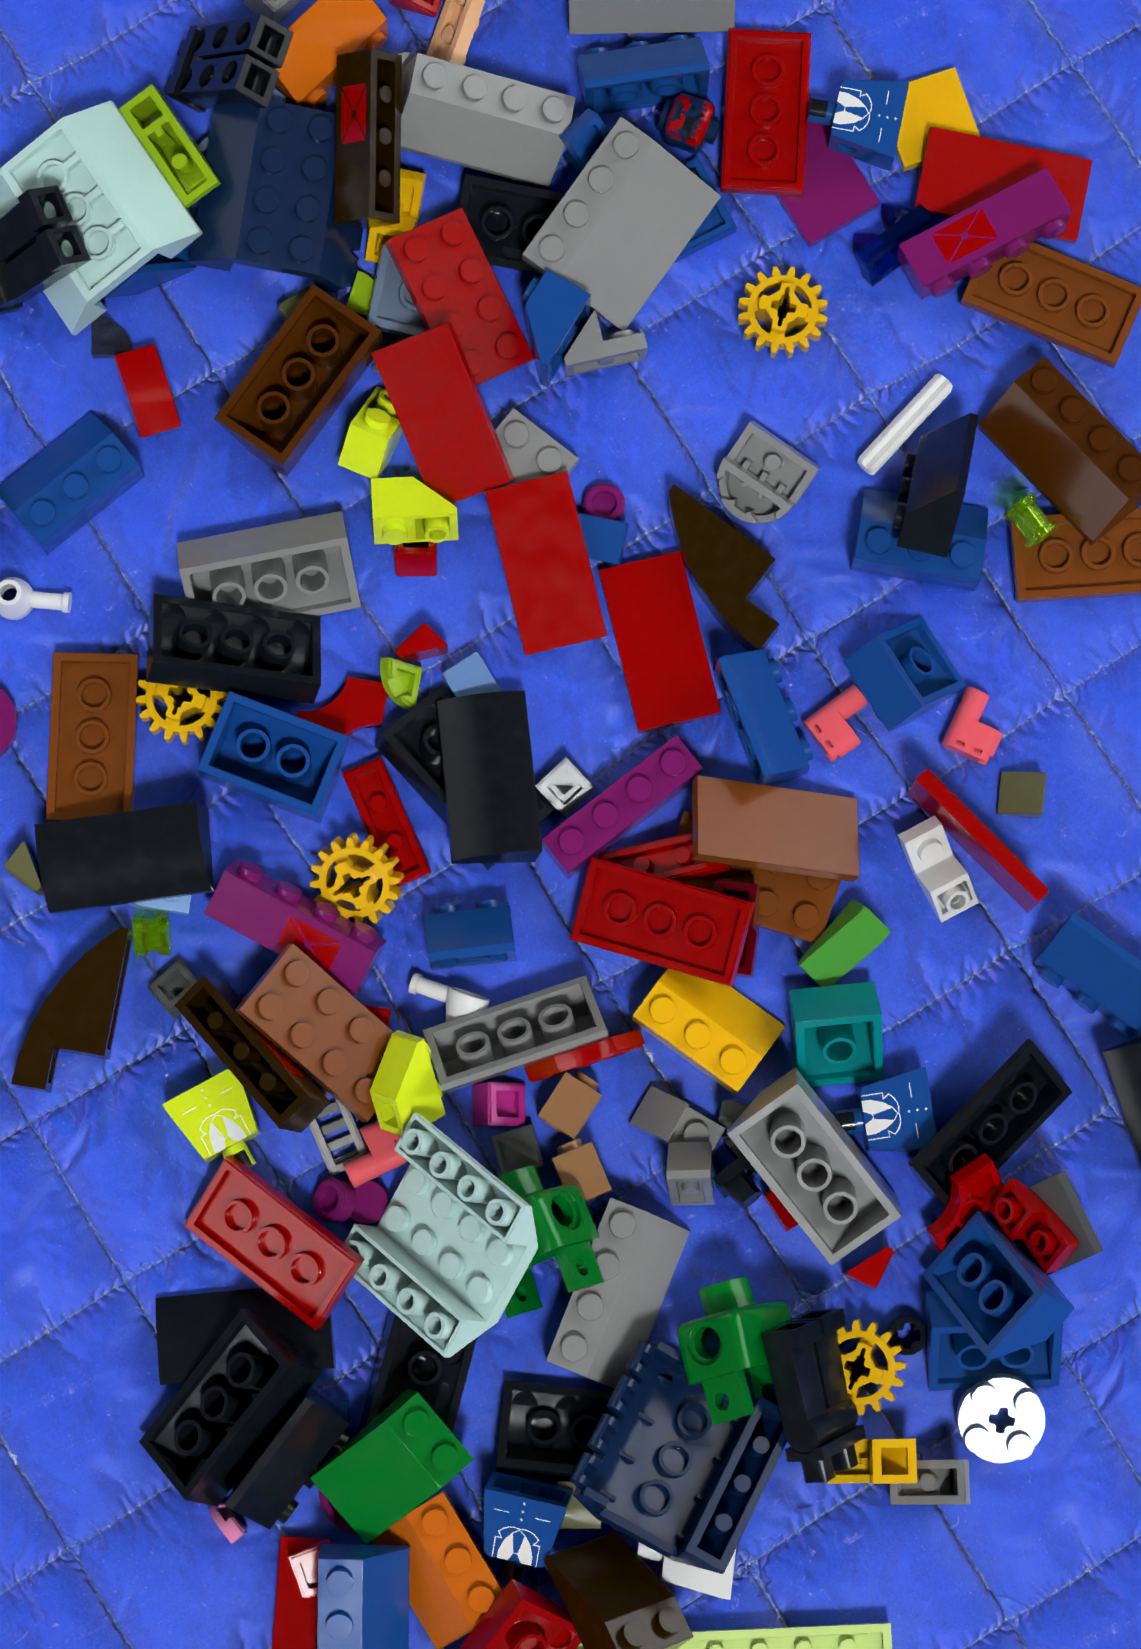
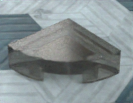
[91,315,134,359]

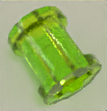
[1003,493,1059,549]

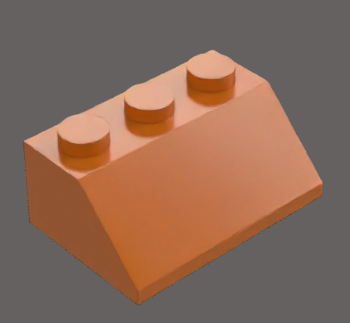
[274,0,389,109]
[372,1490,504,1649]

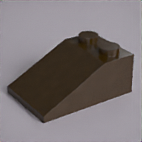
[543,1531,694,1649]

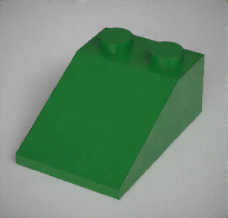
[309,1389,474,1544]

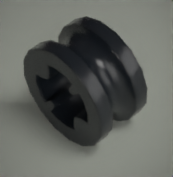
[887,1316,927,1356]

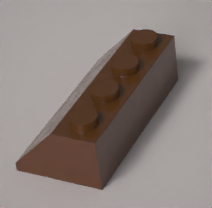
[214,284,384,477]
[978,357,1141,545]

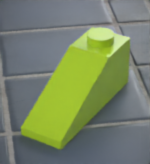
[119,84,221,208]

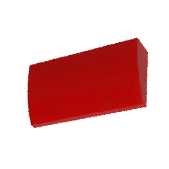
[459,1579,581,1649]

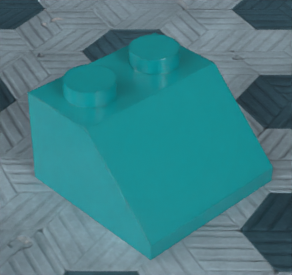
[789,981,884,1087]

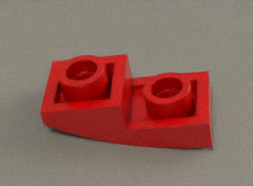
[113,344,181,438]
[988,1178,1080,1273]

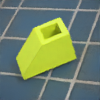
[338,386,403,479]
[371,476,459,545]
[370,1030,446,1136]

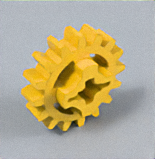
[737,266,828,359]
[135,668,228,746]
[309,832,404,924]
[837,1319,907,1416]

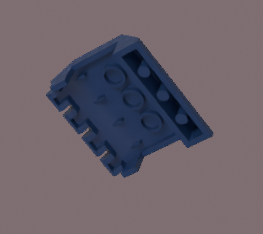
[188,100,363,293]
[569,1341,787,1574]

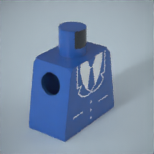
[808,80,909,171]
[834,1067,937,1152]
[484,1471,574,1583]

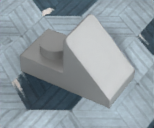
[564,310,648,377]
[629,1086,726,1151]
[666,1142,715,1206]
[890,1458,970,1505]

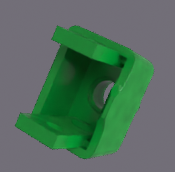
[497,1165,604,1319]
[677,1277,792,1425]

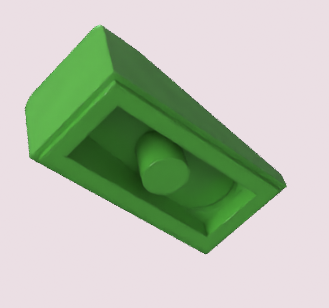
[797,900,891,987]

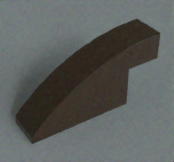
[668,484,779,651]
[11,927,134,1093]

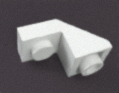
[898,815,979,923]

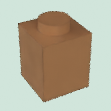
[538,1071,602,1141]
[552,1138,612,1202]

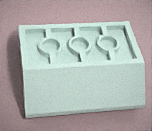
[0,100,203,336]
[344,1112,538,1358]

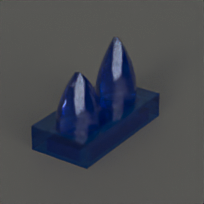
[852,203,934,287]

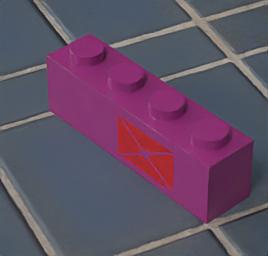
[897,167,1071,300]
[542,735,703,879]
[204,860,387,995]

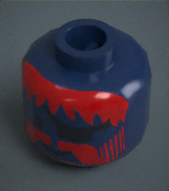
[657,93,721,154]

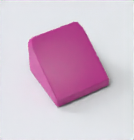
[472,1082,525,1127]

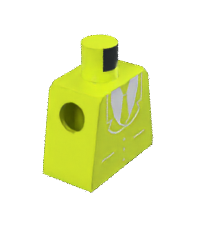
[162,1069,261,1168]

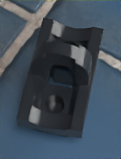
[713,1134,762,1209]

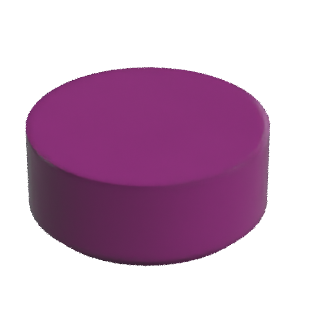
[583,483,625,521]
[313,1178,356,1223]
[350,1181,389,1225]

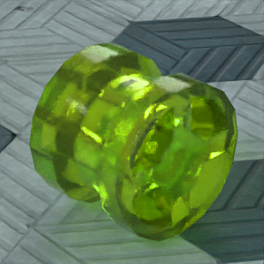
[132,912,172,958]

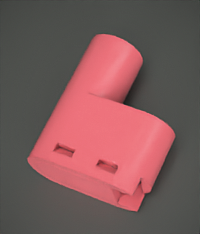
[802,684,868,762]
[941,687,1003,766]
[343,1120,408,1188]

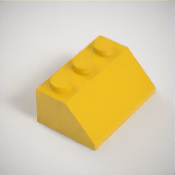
[632,968,786,1096]

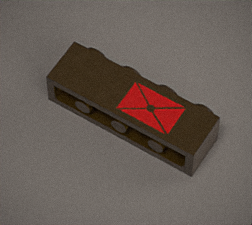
[334,48,402,229]
[175,975,331,1133]

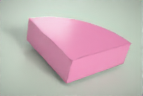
[208,1500,247,1544]

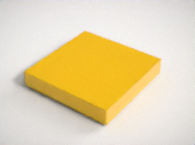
[896,67,980,172]

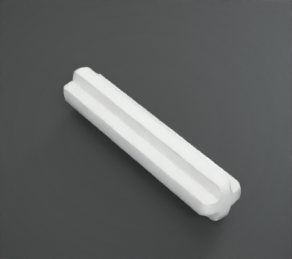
[857,373,953,475]

